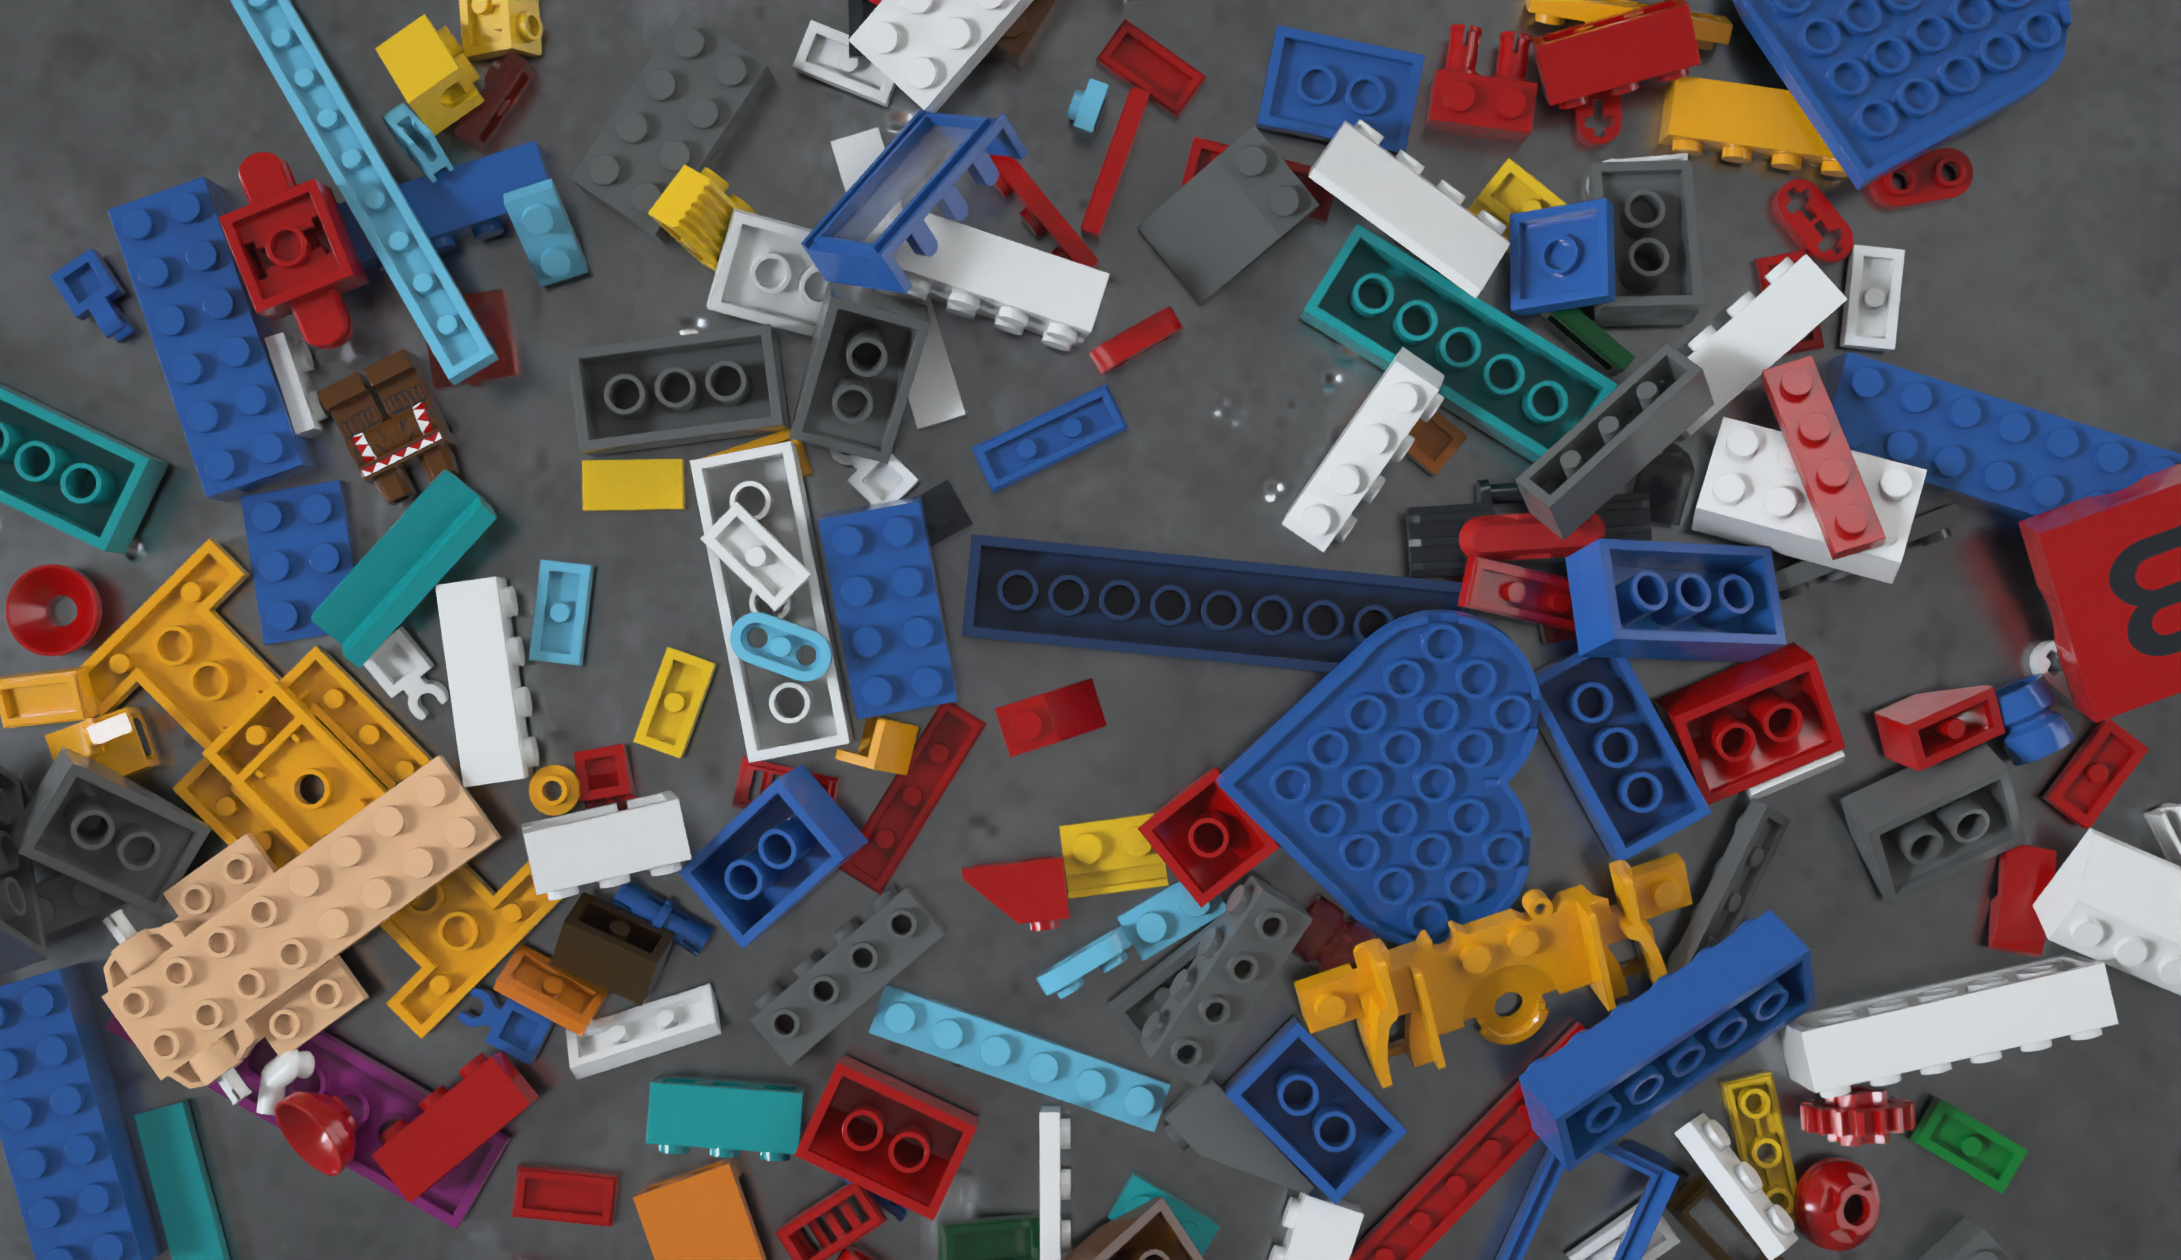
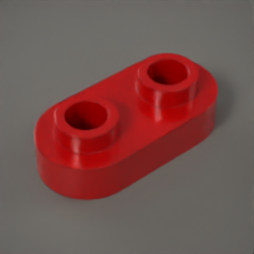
[1868,148,1973,210]

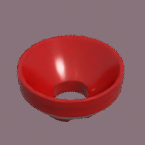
[5,564,102,657]
[275,1091,357,1176]
[1793,1157,1881,1251]

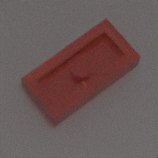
[453,50,537,153]

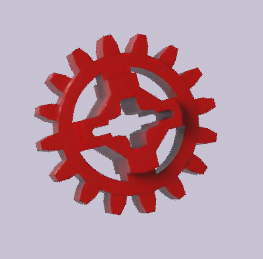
[1800,1085,1916,1146]

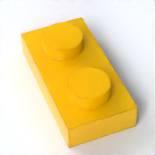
[633,647,717,759]

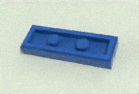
[971,383,1129,494]

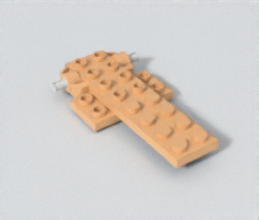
[102,755,502,1105]

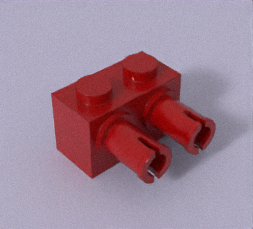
[1423,24,1538,145]

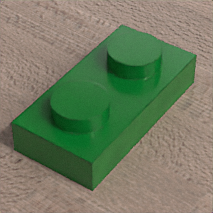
[1910,1096,2028,1194]

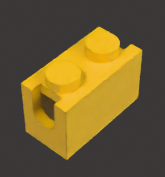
[375,14,485,136]

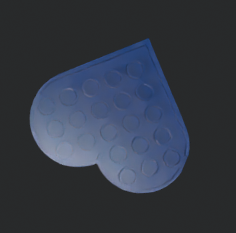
[1733,0,2072,190]
[1216,609,1541,945]

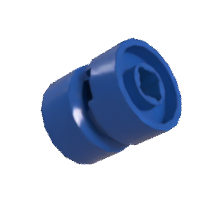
[1995,673,2075,766]

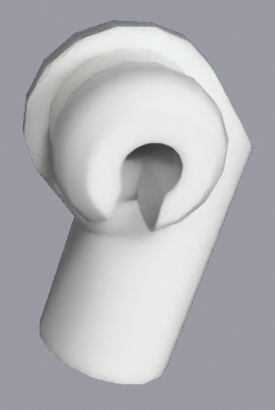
[256,1049,315,1115]

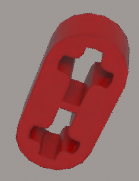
[1571,90,1622,149]
[1771,179,1854,266]
[1089,306,1184,376]

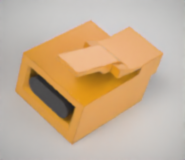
[44,707,161,778]

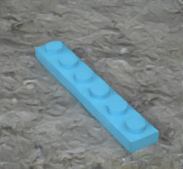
[868,983,1171,1132]

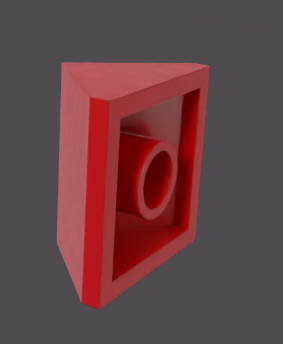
[1138,766,1280,908]

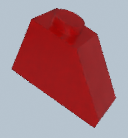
[995,678,1107,757]
[1874,685,2005,771]
[961,854,1070,931]

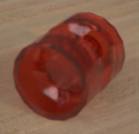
[1291,894,1379,973]

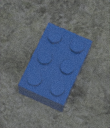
[677,764,869,949]
[1223,1016,1408,1205]

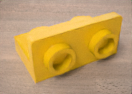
[459,0,543,61]

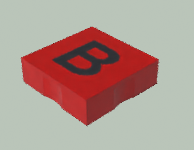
[2018,463,2181,723]

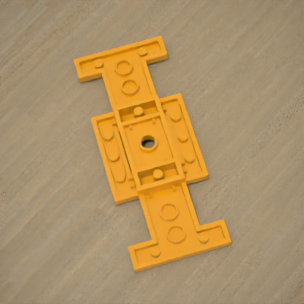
[80,539,564,1039]

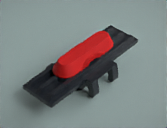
[1406,479,1652,578]

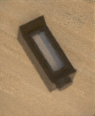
[1665,1161,1784,1260]

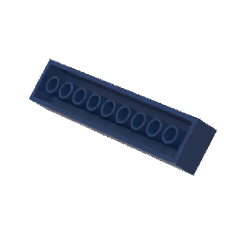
[962,534,1479,673]

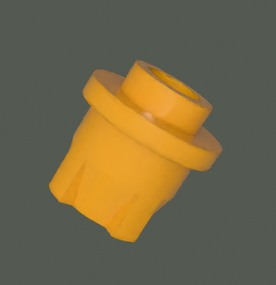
[529,765,581,816]

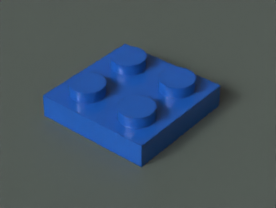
[1510,198,1615,317]

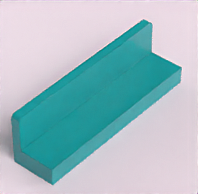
[311,469,497,669]

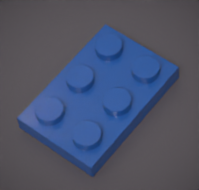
[1256,25,1425,156]
[240,480,358,645]

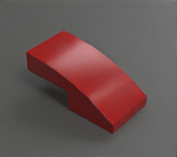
[573,744,637,811]
[1988,844,2057,958]

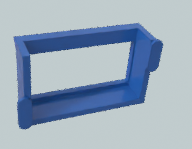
[1495,1139,1680,1260]

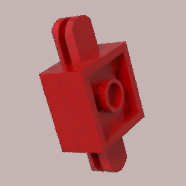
[218,152,369,350]

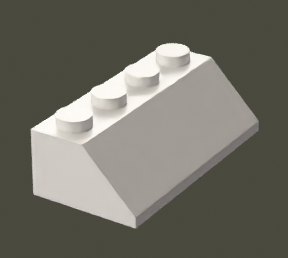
[1308,119,1510,299]
[2032,828,2181,996]

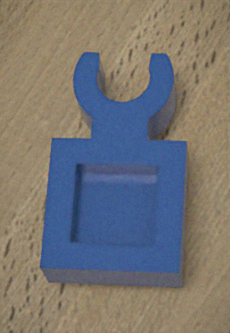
[458,987,555,1065]

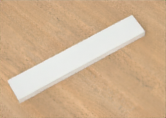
[830,127,966,430]

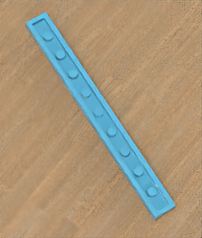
[230,0,499,386]

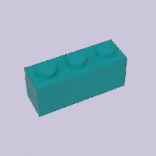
[646,1075,808,1161]

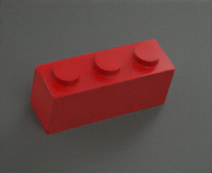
[1531,0,1701,109]
[371,1051,540,1203]

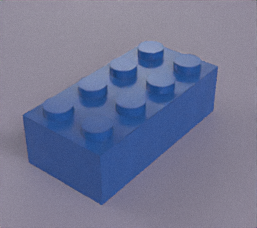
[818,496,958,720]
[1565,538,1787,662]
[1533,647,1712,860]

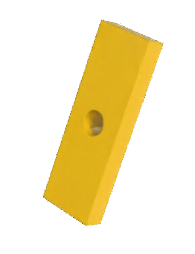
[1719,1069,1798,1223]

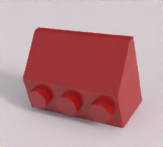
[1655,642,1846,805]
[794,1054,980,1221]

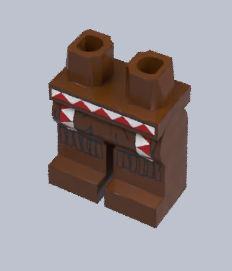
[316,349,459,506]

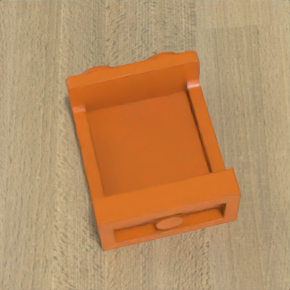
[633,1157,767,1260]

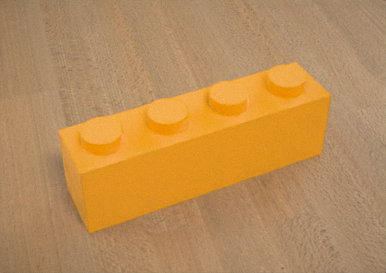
[1658,76,1848,177]

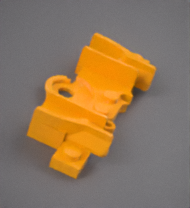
[1294,852,1693,1089]

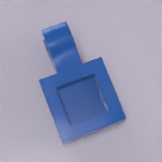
[49,248,135,343]

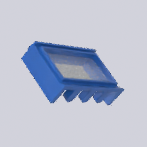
[801,108,1028,294]

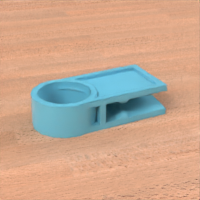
[381,102,454,182]

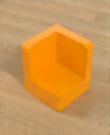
[835,716,919,775]

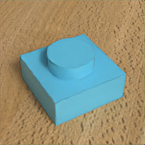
[1067,78,1109,142]

